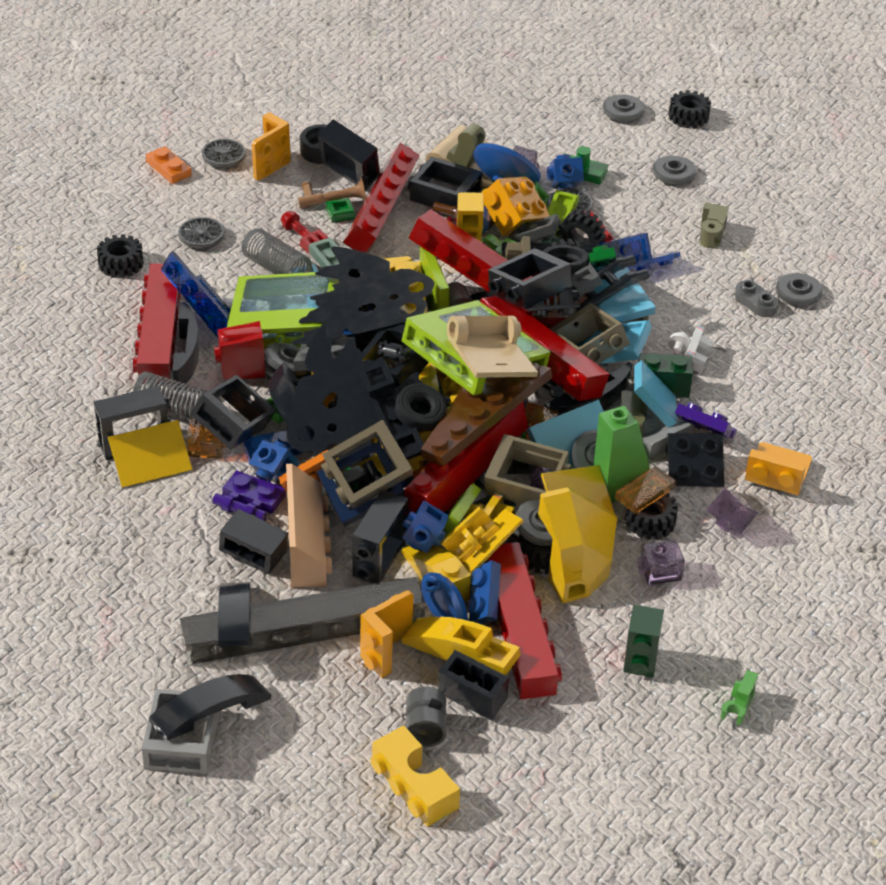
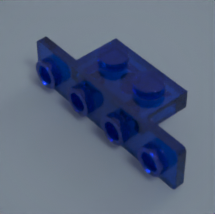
[599,232,681,271]
[161,252,231,338]

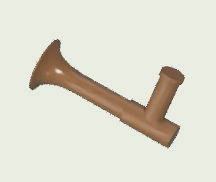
[298,178,366,208]

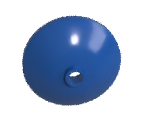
[473,143,541,183]

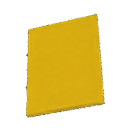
[108,420,193,488]
[541,465,615,514]
[462,509,524,575]

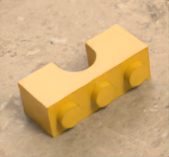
[457,193,484,242]
[370,725,460,827]

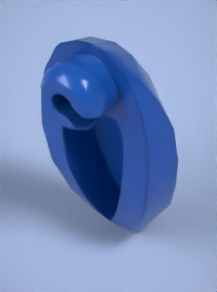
[421,572,468,621]

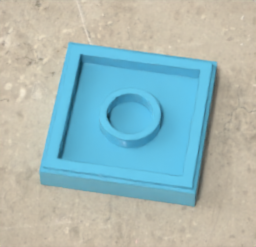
[634,360,677,428]

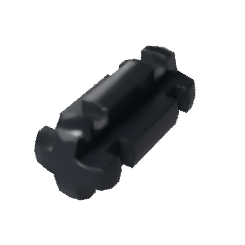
[378,341,411,363]

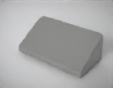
[642,420,694,459]

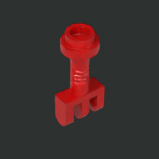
[281,211,329,254]

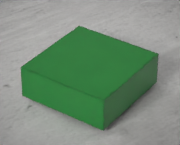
[326,198,356,223]

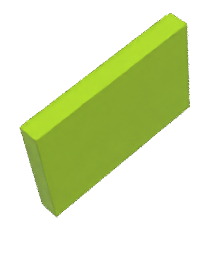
[419,247,449,312]

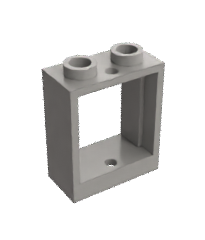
[142,689,220,774]

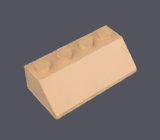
[286,464,332,588]

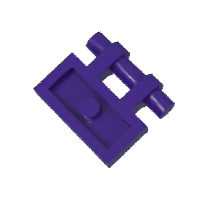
[675,403,737,439]
[212,470,286,521]

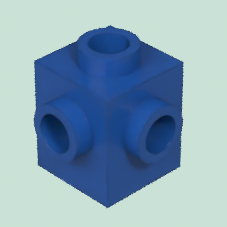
[547,154,584,189]
[249,440,300,483]
[402,500,449,553]

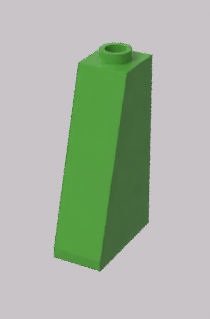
[594,406,654,503]

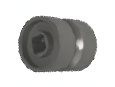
[406,686,446,747]

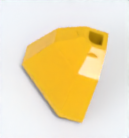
[538,487,617,604]

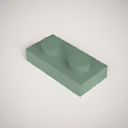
[309,237,339,268]

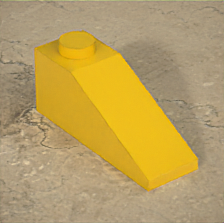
[401,545,471,602]

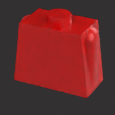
[214,321,266,379]

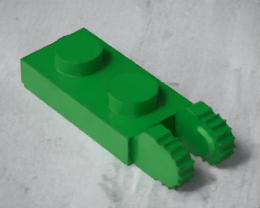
[589,245,616,268]

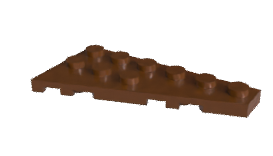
[420,362,553,466]

